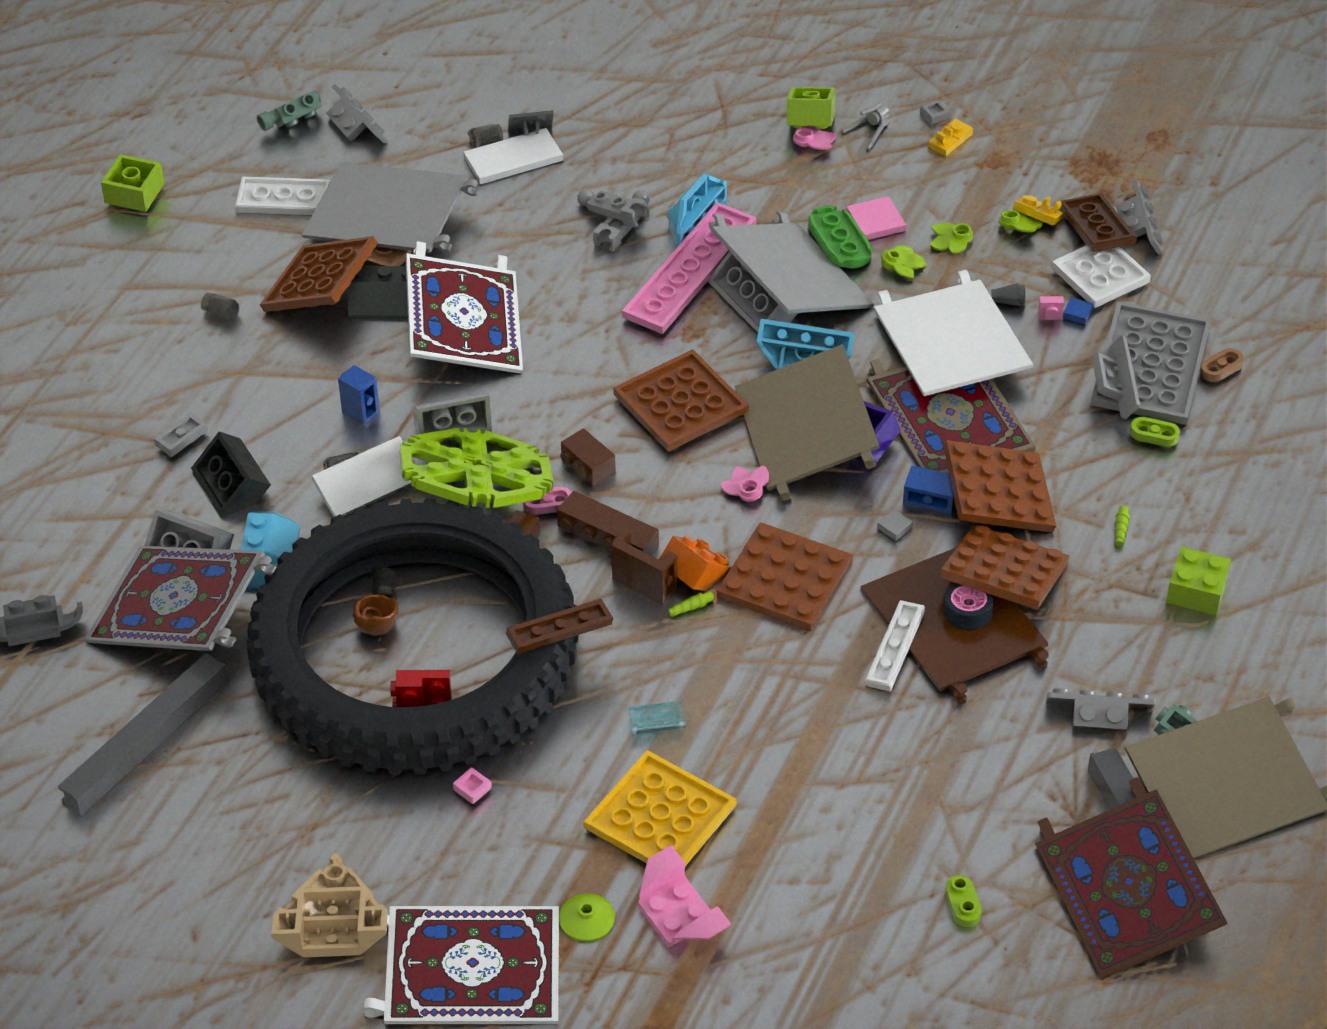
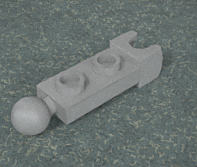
[577,189,649,228]
[593,190,650,252]

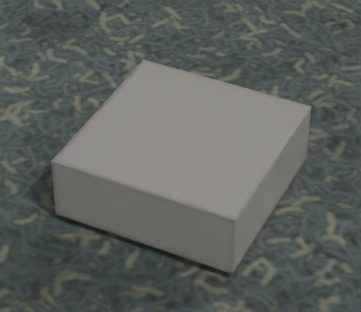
[920,100,951,125]
[877,509,913,541]

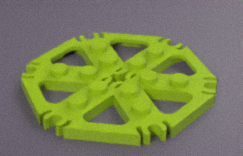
[399,428,554,508]

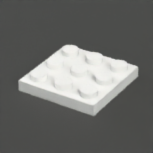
[1051,245,1151,308]

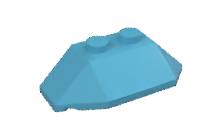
[667,173,727,248]
[756,319,855,370]
[241,512,300,591]

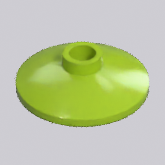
[559,893,615,942]

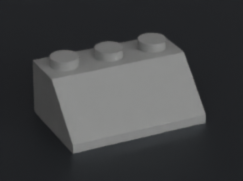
[413,392,492,434]
[144,510,234,550]

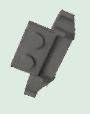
[0,595,83,646]

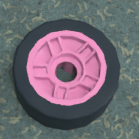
[944,583,993,630]

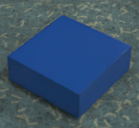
[1063,297,1093,325]

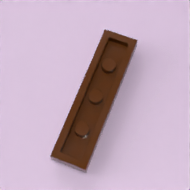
[506,599,613,654]

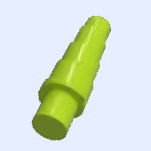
[1115,505,1130,547]
[668,591,715,617]

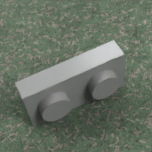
[154,412,208,457]

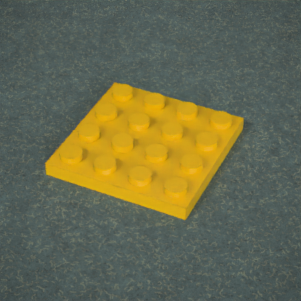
[584,750,737,866]

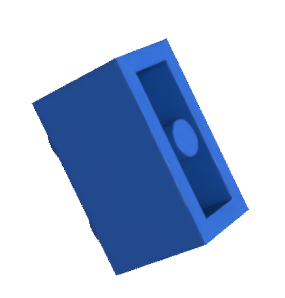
[338,365,380,425]
[903,465,955,514]

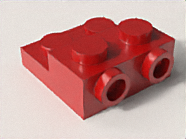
[390,670,453,707]

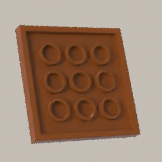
[260,236,378,312]
[613,349,749,452]
[943,440,1056,533]
[717,522,853,631]
[940,525,1070,610]

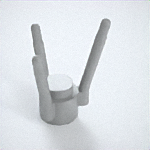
[841,102,890,150]

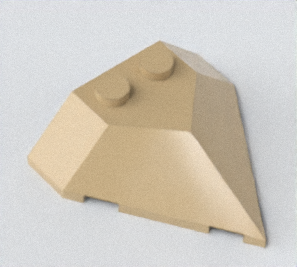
[271,852,388,957]

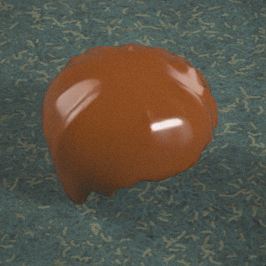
[353,595,398,636]

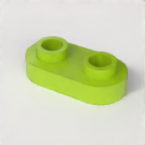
[1130,417,1180,447]
[945,875,982,927]

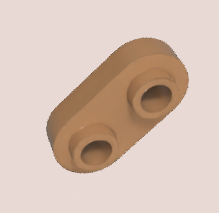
[1200,348,1243,382]

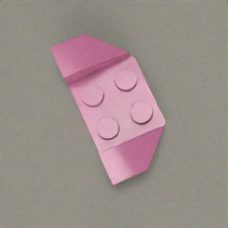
[638,845,732,948]

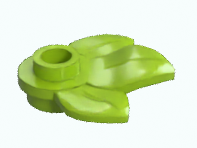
[999,210,1044,233]
[930,223,973,254]
[881,245,926,279]

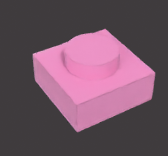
[1038,296,1064,320]
[453,767,492,804]

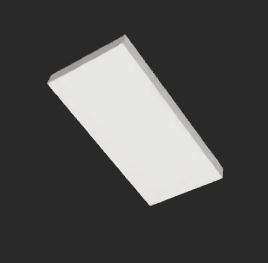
[463,128,563,184]
[235,177,331,215]
[311,436,416,517]

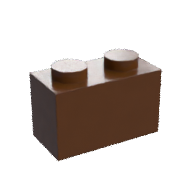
[560,428,616,486]

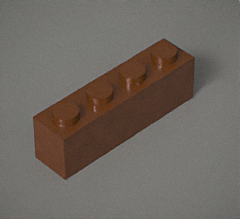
[557,490,659,556]

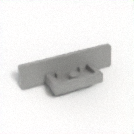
[326,84,387,144]
[1116,179,1163,255]
[1092,336,1140,419]
[1046,688,1156,731]

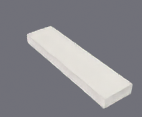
[865,600,925,692]

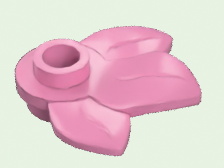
[793,126,836,150]
[721,465,769,502]

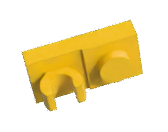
[928,118,973,157]
[1013,195,1064,226]

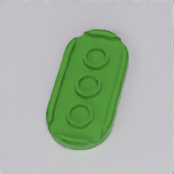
[808,206,872,268]

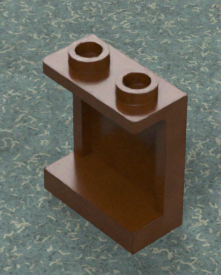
[611,530,677,605]

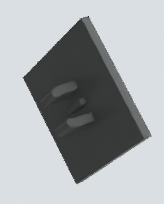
[508,110,554,135]

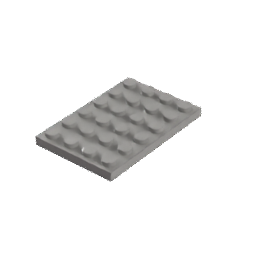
[1090,301,1211,425]

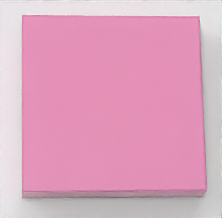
[846,196,906,240]

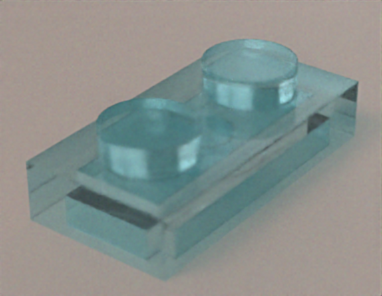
[628,701,685,735]

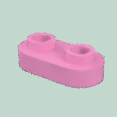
[523,487,572,515]

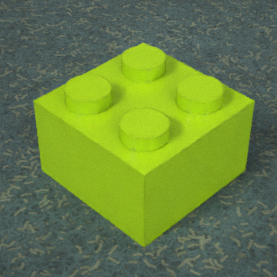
[787,87,835,129]
[101,154,165,212]
[1166,546,1231,616]

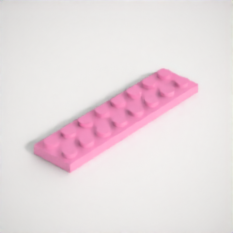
[622,202,756,334]

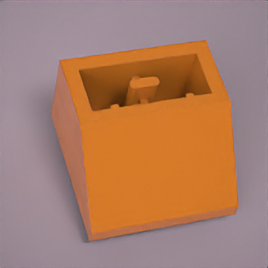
[658,535,732,591]

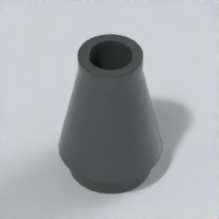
[991,283,1026,306]

